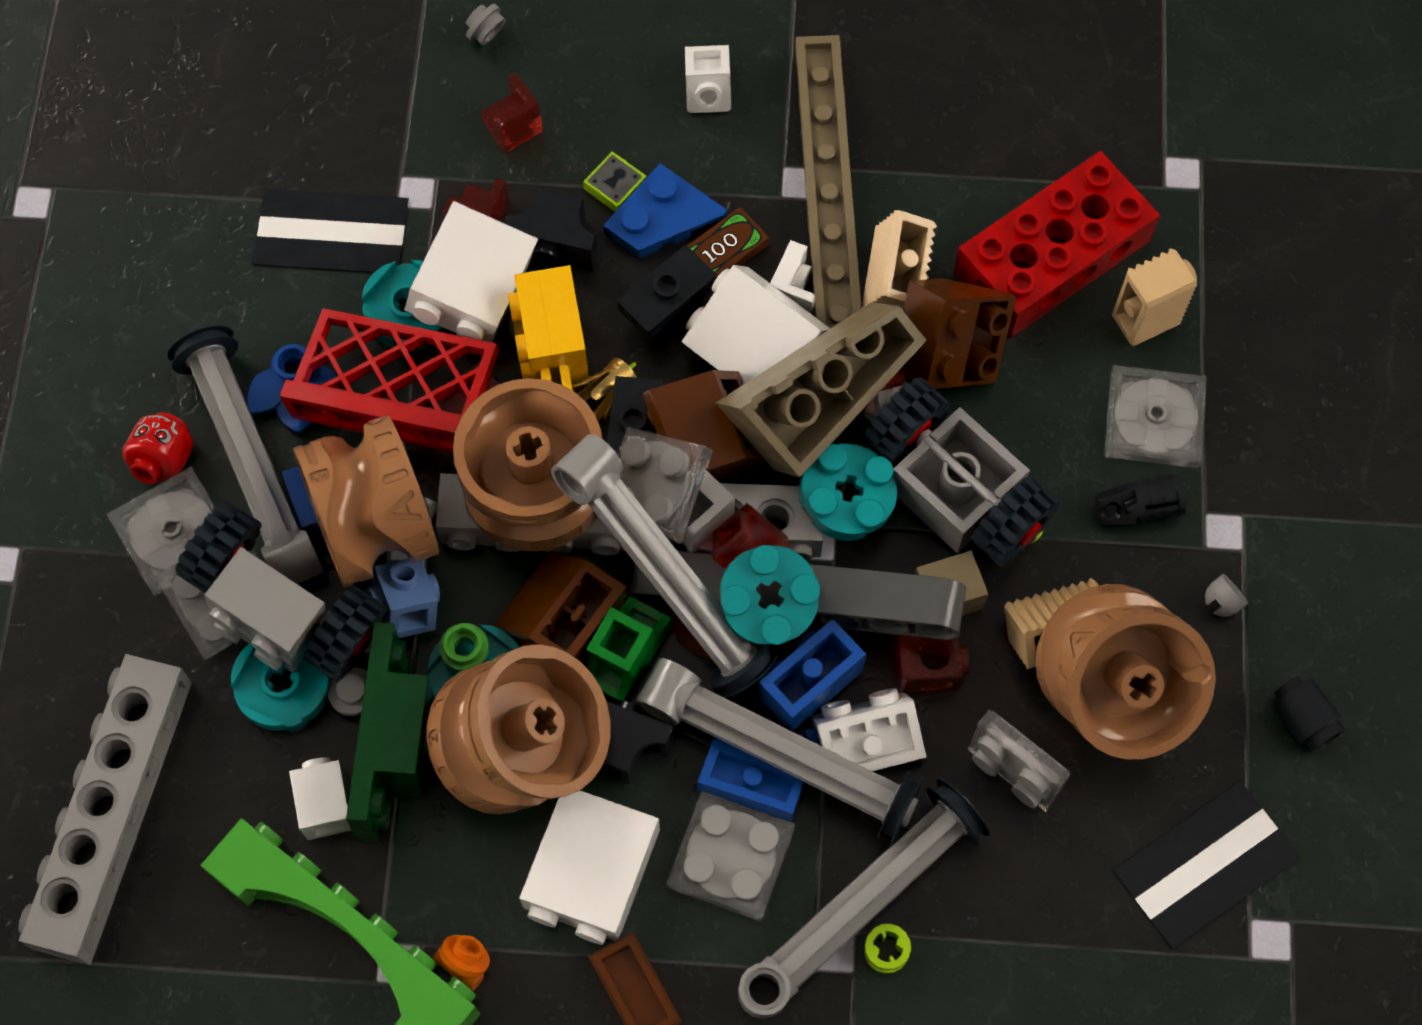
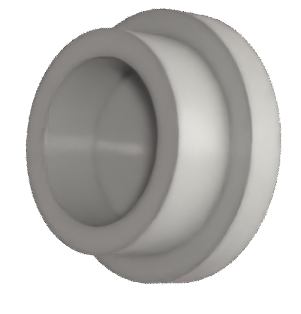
[466,4,506,45]
[328,667,367,716]

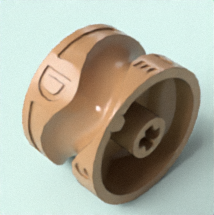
[453,378,602,552]
[293,415,439,588]
[1035,584,1216,759]
[426,644,611,815]

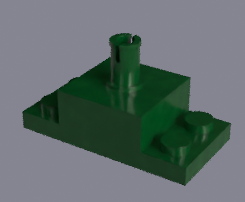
[346,622,435,844]

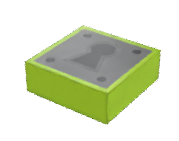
[583,151,647,212]

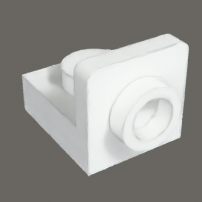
[685,45,731,113]
[770,240,815,315]

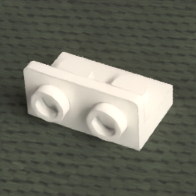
[811,688,926,771]

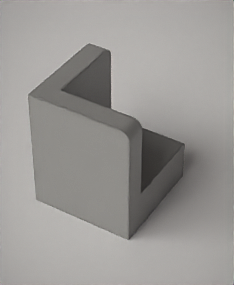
[662,465,735,553]

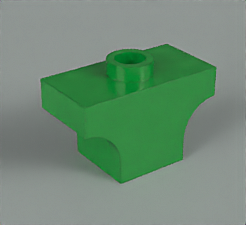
[586,596,674,702]

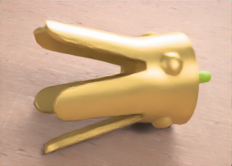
[572,357,637,422]

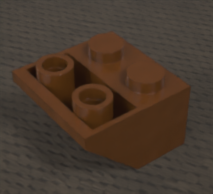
[897,279,1016,389]
[642,370,765,481]
[493,551,628,665]

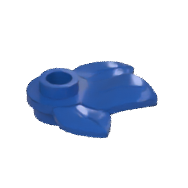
[247,344,341,433]

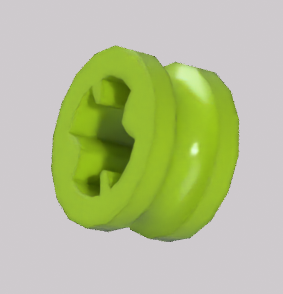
[864,924,911,974]

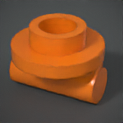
[432,935,490,991]

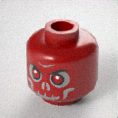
[122,412,193,484]

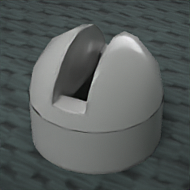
[1204,574,1248,617]

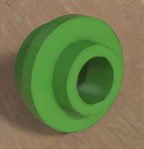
[439,623,489,672]

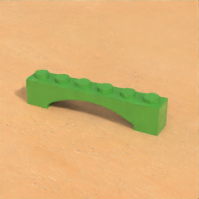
[200,818,480,1025]

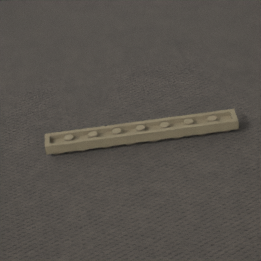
[795,35,862,328]

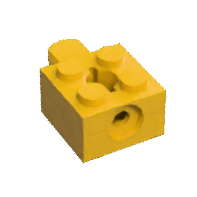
[508,265,590,392]

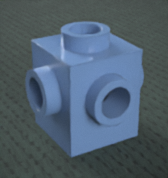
[366,559,440,638]

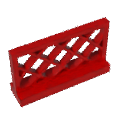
[279,308,499,453]

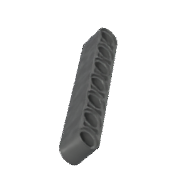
[628,551,966,640]

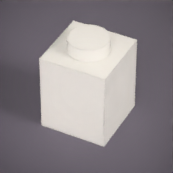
[289,757,351,840]

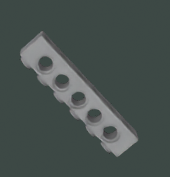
[18,654,192,966]

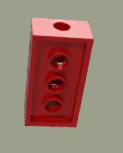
[953,151,1160,339]

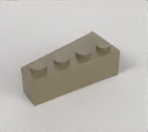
[716,302,927,477]

